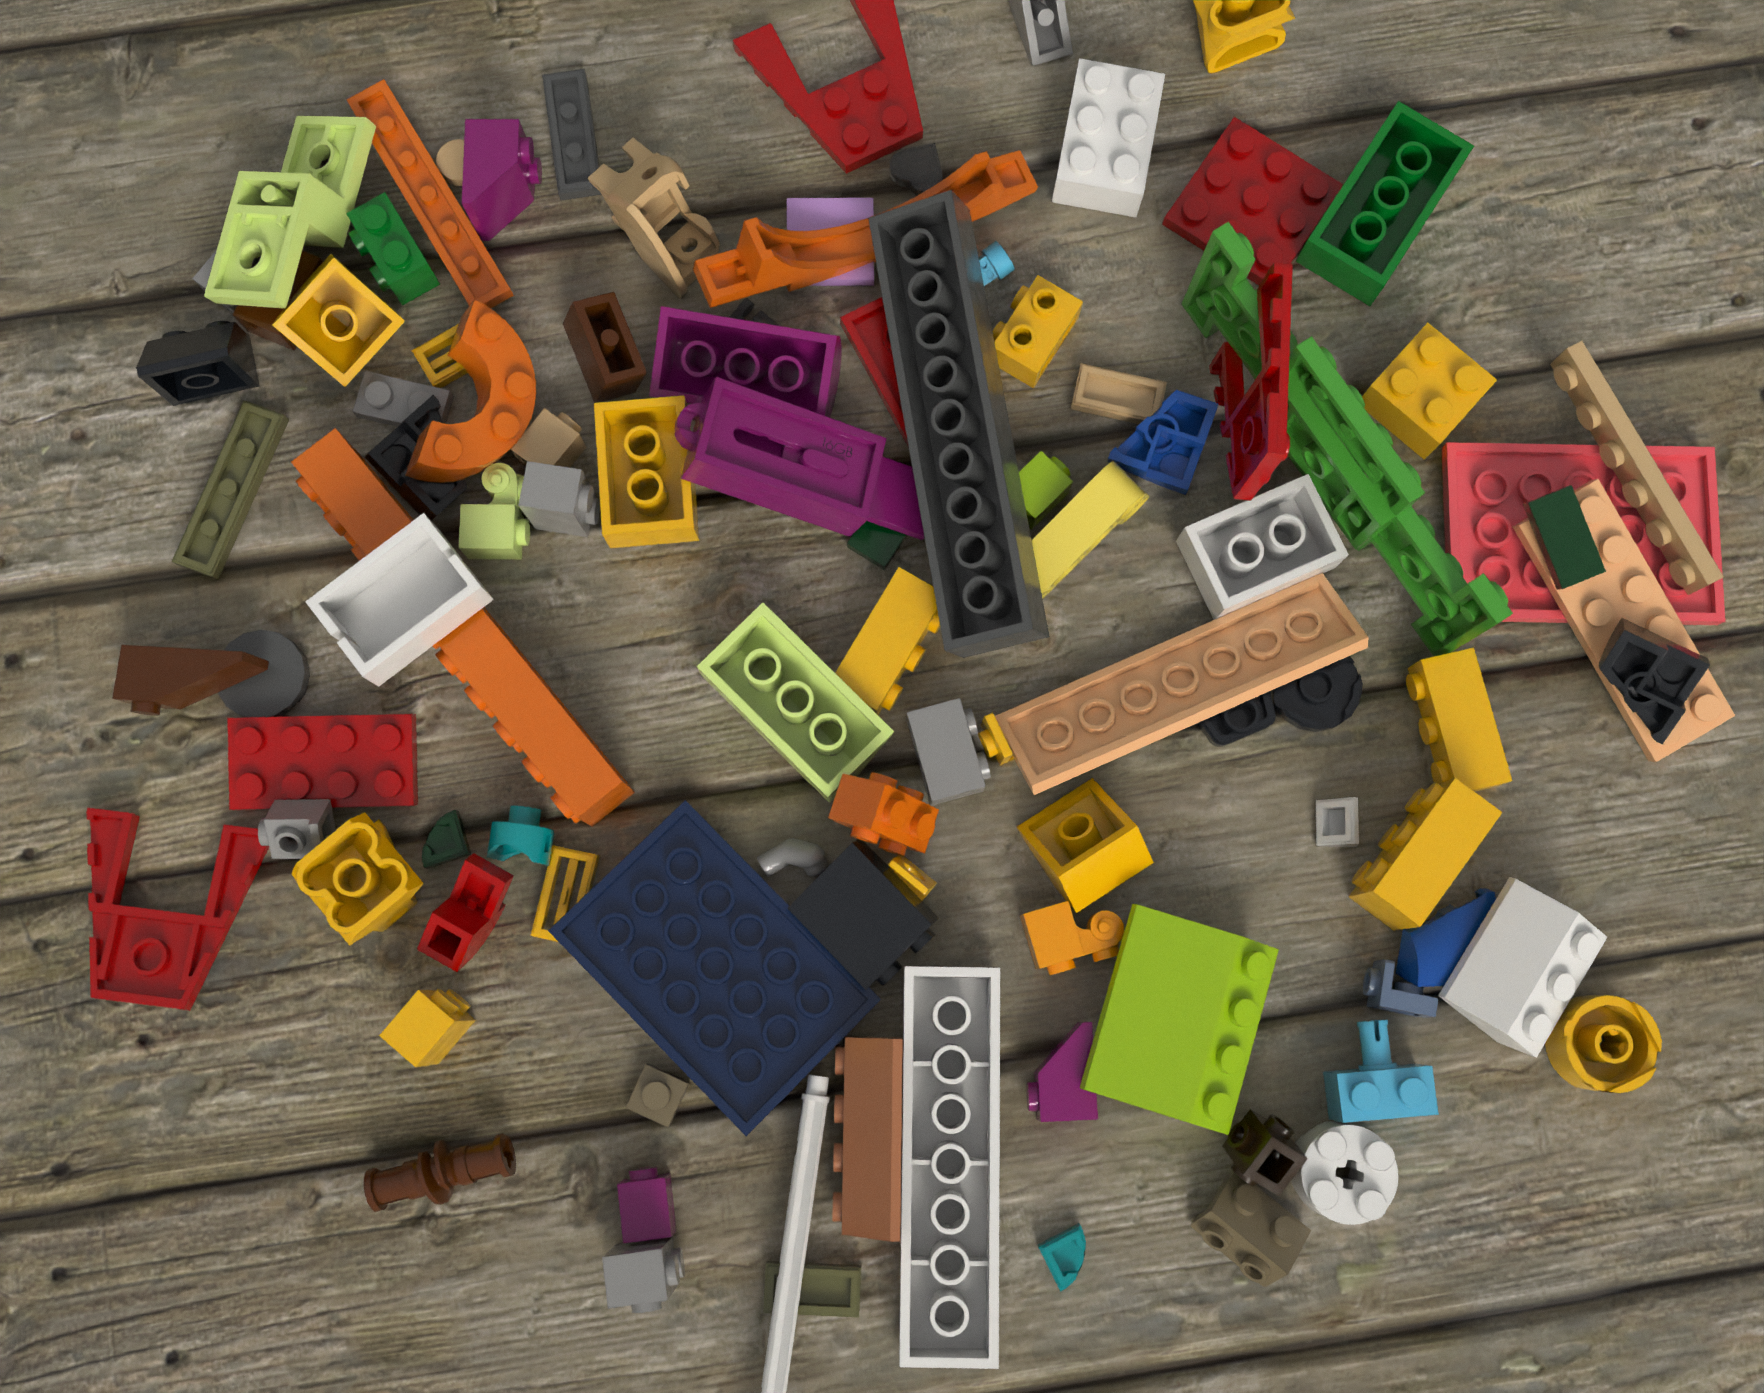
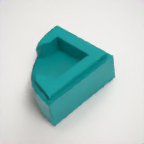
[1037,1223,1086,1292]

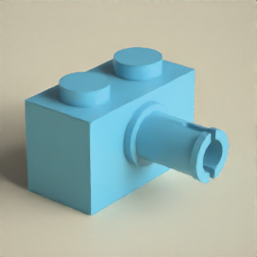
[1323,1020,1439,1123]

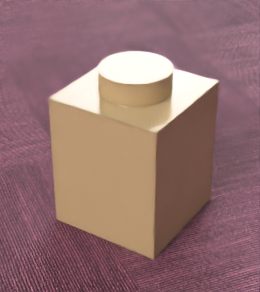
[511,408,587,468]

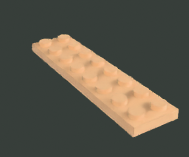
[995,573,1369,795]

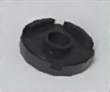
[1270,656,1363,732]

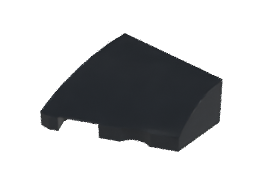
[364,395,468,521]
[1599,618,1710,744]

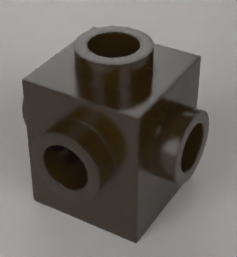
[1222,1109,1308,1196]

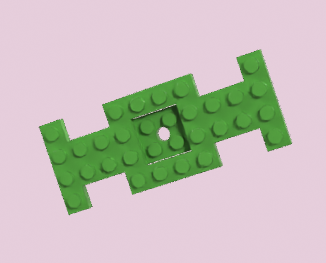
[1181,222,1513,656]

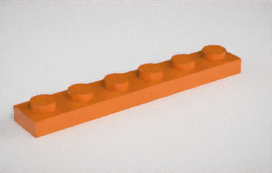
[346,79,514,308]

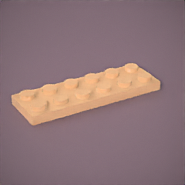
[1513,479,1735,762]

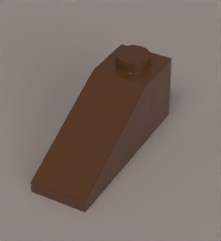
[112,645,269,716]

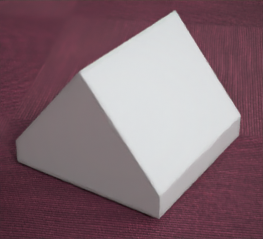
[1316,797,1359,847]

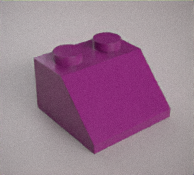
[462,119,542,241]

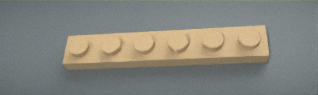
[1550,341,1724,595]

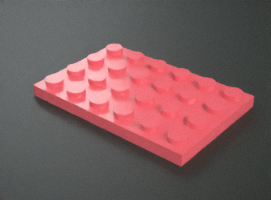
[1441,442,1726,625]

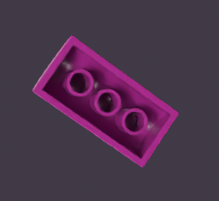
[649,306,842,418]

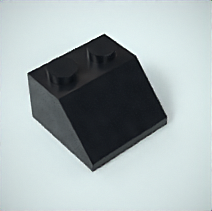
[136,321,260,406]

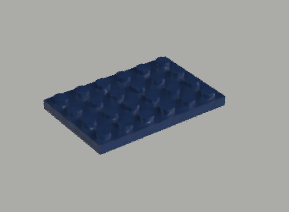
[548,800,881,1136]

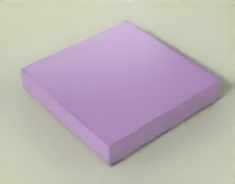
[787,198,874,286]

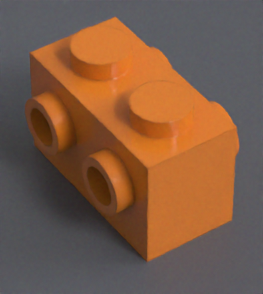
[828,772,939,856]

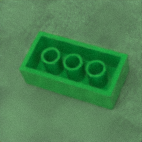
[1295,101,1474,306]

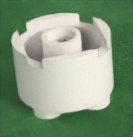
[1291,1121,1398,1225]

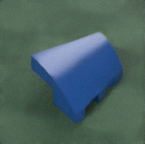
[1107,390,1219,495]
[1395,888,1496,987]

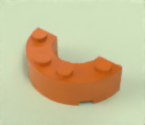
[405,299,536,483]

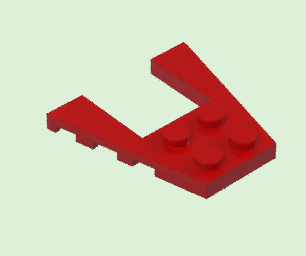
[733,0,923,174]
[1209,262,1293,501]
[86,808,269,1011]

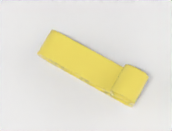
[1032,461,1149,599]

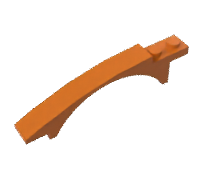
[693,150,1038,308]

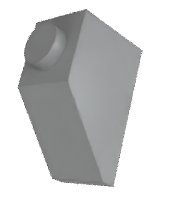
[1009,0,1073,66]

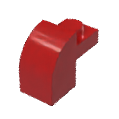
[417,853,514,972]

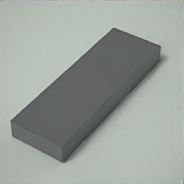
[542,69,602,201]

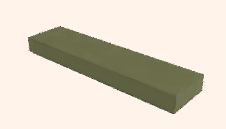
[172,400,289,580]

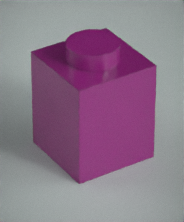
[617,1166,677,1244]

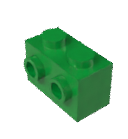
[346,192,440,306]

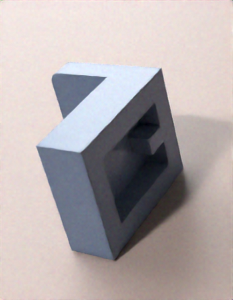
[1363,959,1438,1018]

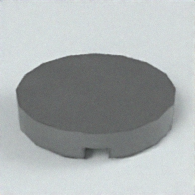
[218,630,310,717]

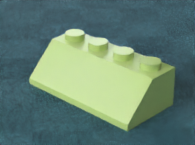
[696,602,894,803]

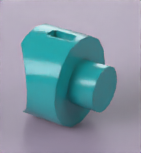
[486,805,554,866]

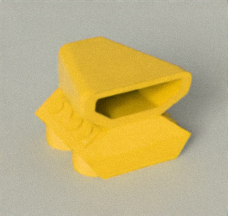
[1193,0,1295,74]
[291,812,424,946]

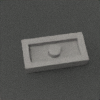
[353,371,454,427]

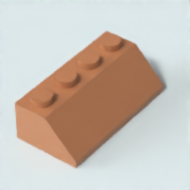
[832,1036,903,1242]

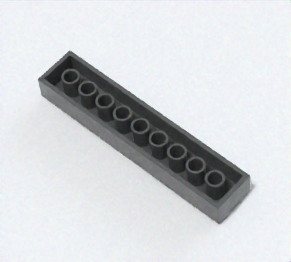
[868,190,1050,658]

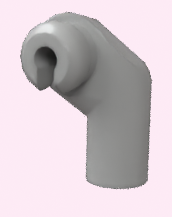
[756,838,828,877]

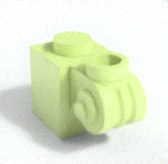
[459,463,530,560]

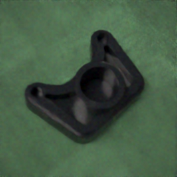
[1197,691,1276,747]

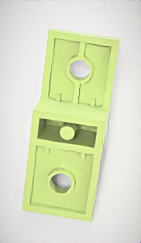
[204,116,376,308]

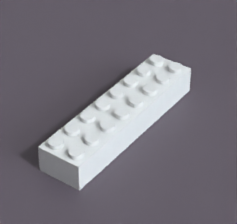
[899,966,1000,1369]

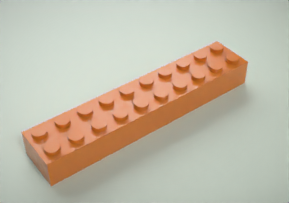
[291,428,635,827]

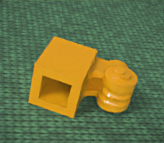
[1020,901,1124,976]

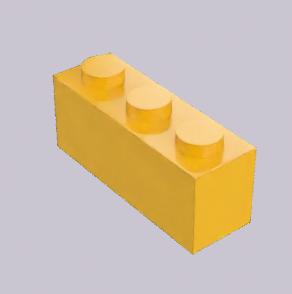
[835,567,940,715]
[1406,648,1512,792]

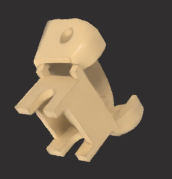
[588,138,720,299]

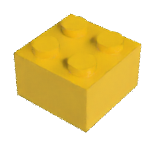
[1362,322,1497,460]

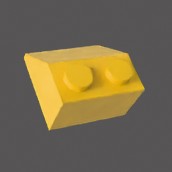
[272,254,405,387]
[1017,778,1154,913]

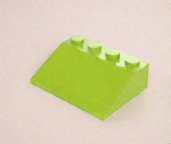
[1080,904,1279,1135]

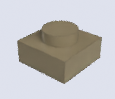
[626,1063,690,1127]

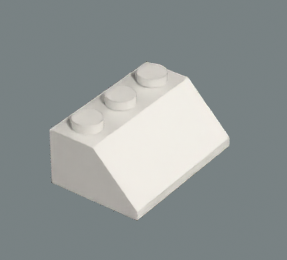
[1438,877,1607,1058]

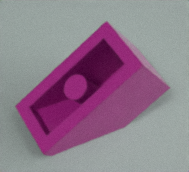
[1026,1022,1098,1122]

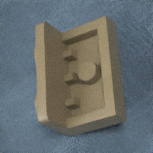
[1191,1171,1311,1287]

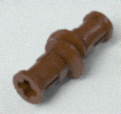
[364,1133,516,1212]

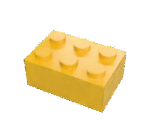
[594,395,699,548]
[1349,778,1503,931]

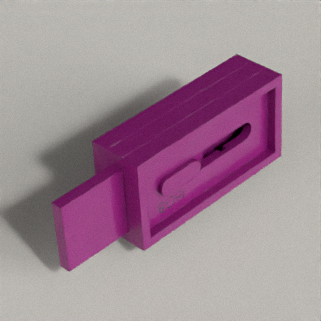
[674,377,925,540]

